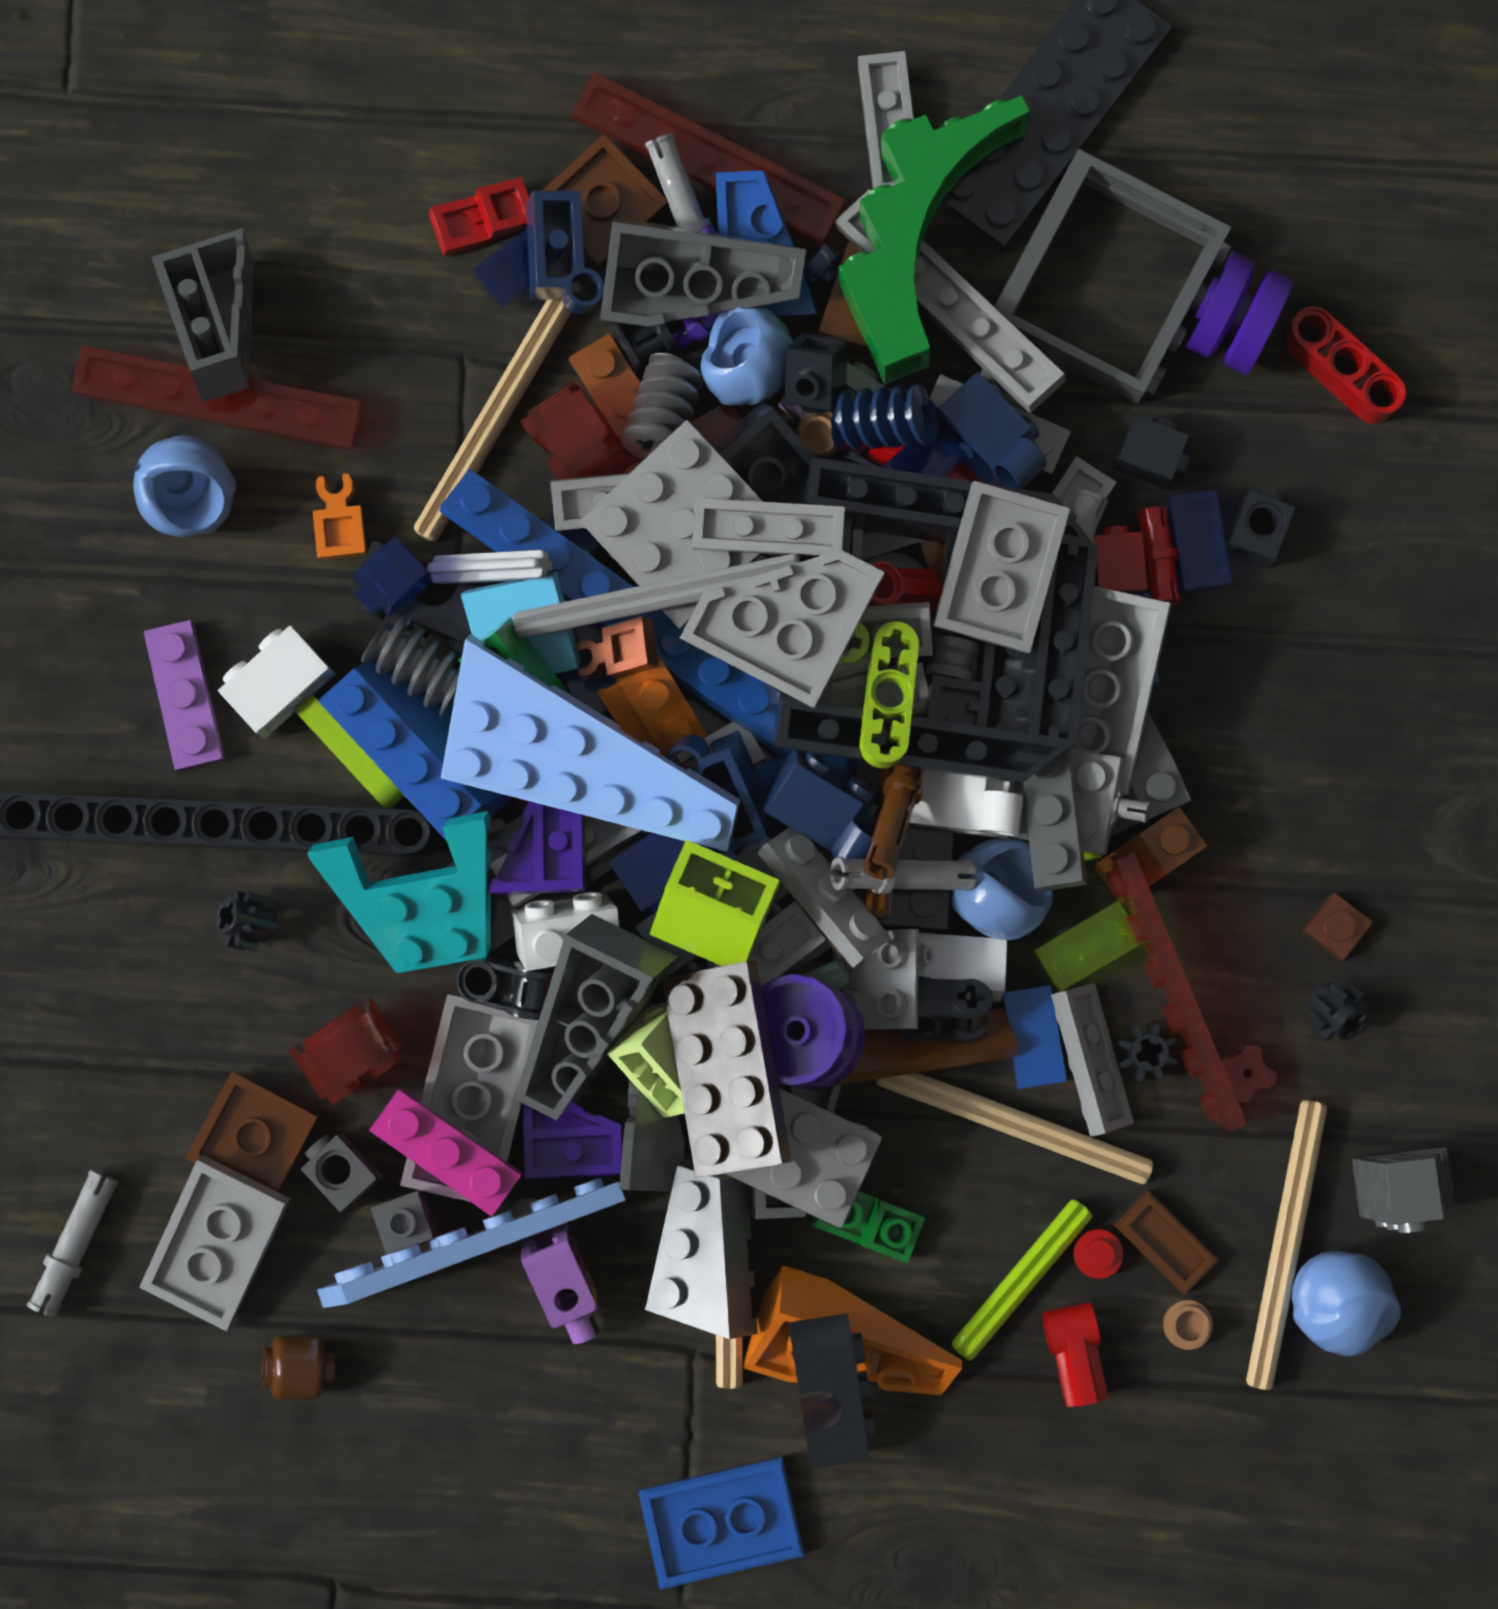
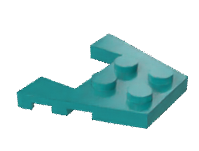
[307,811,491,973]

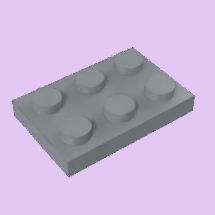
[932,481,1070,653]
[724,1088,882,1228]
[139,1155,290,1331]

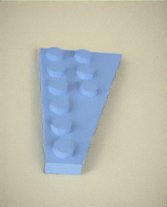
[441,634,740,852]
[317,1177,625,1308]

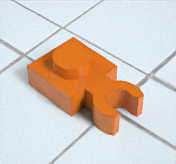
[313,473,367,561]

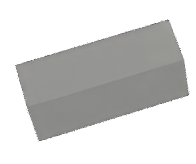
[1072,586,1172,795]
[400,994,539,1202]

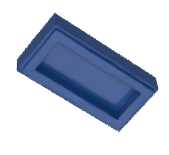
[1002,985,1067,1089]

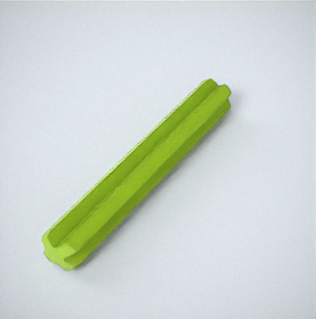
[952,1199,1092,1361]

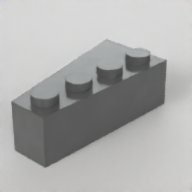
[514,914,678,1121]

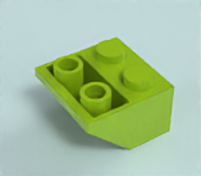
[650,840,782,966]

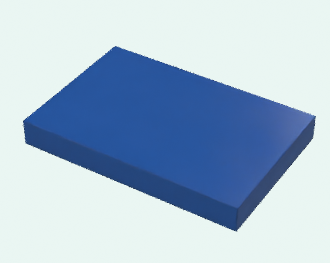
[638,1456,804,1589]

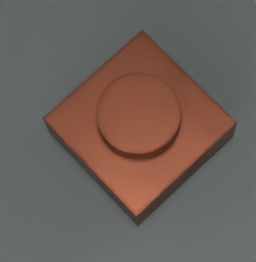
[1302,892,1373,961]

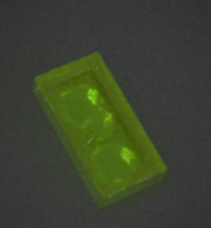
[1034,901,1143,992]

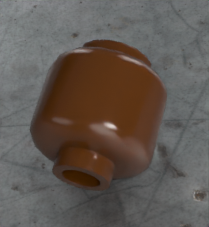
[261,1335,335,1400]

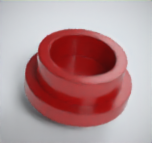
[1073,1229,1123,1279]

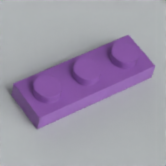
[144,620,225,772]

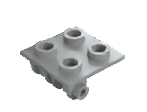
[833,929,934,1030]

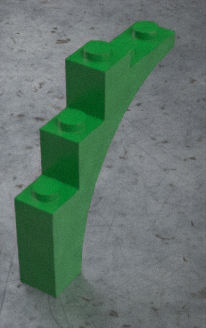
[839,95,1030,385]

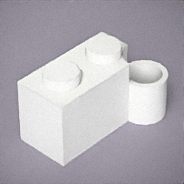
[909,770,1024,839]

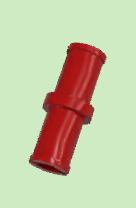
[1137,507,1181,605]

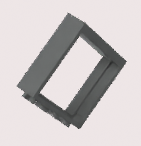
[994,149,1231,404]

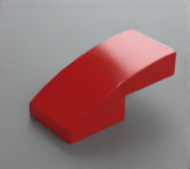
[428,177,529,257]

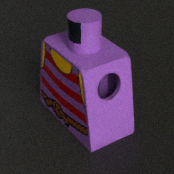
[521,1222,600,1344]

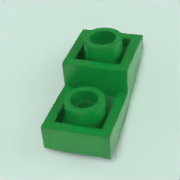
[810,1191,925,1263]

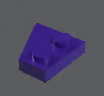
[489,801,586,896]
[523,1104,623,1181]

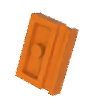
[597,654,708,757]

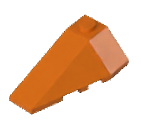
[743,1266,962,1395]

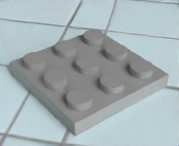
[580,420,763,629]

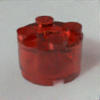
[521,379,629,480]
[288,997,403,1105]

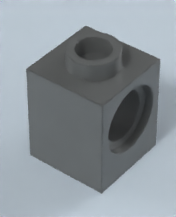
[301,1134,383,1212]
[370,1190,440,1255]

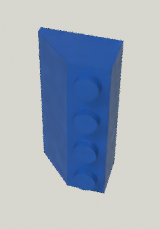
[318,657,513,841]

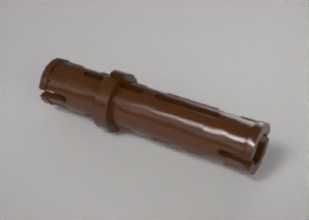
[863,765,925,880]

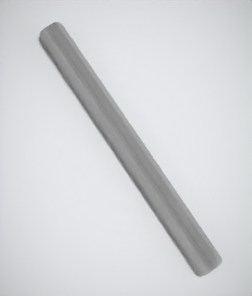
[513,554,801,638]

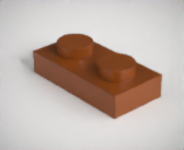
[569,333,640,441]

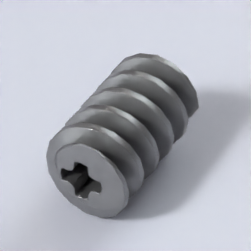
[620,353,705,459]
[361,617,460,718]

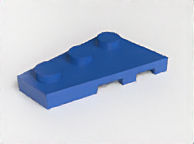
[716,170,819,316]

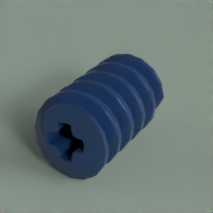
[831,384,940,451]

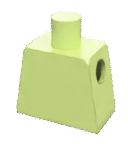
[607,1002,685,1118]

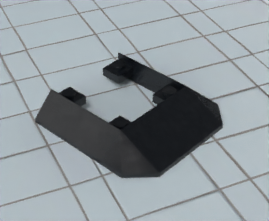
[775,457,1098,784]

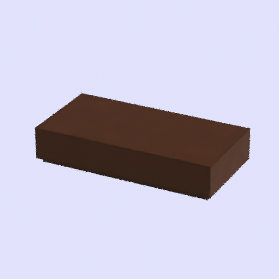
[1113,1190,1219,1295]

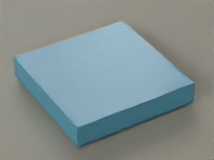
[461,571,582,673]

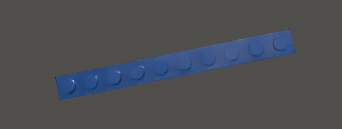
[440,468,860,777]

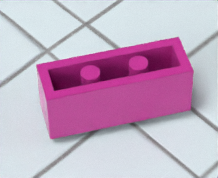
[369,1088,521,1216]

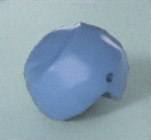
[700,305,793,406]
[133,435,236,537]
[949,838,1053,940]
[1292,1251,1401,1356]

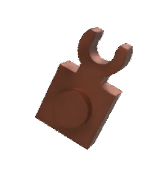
[575,616,658,679]

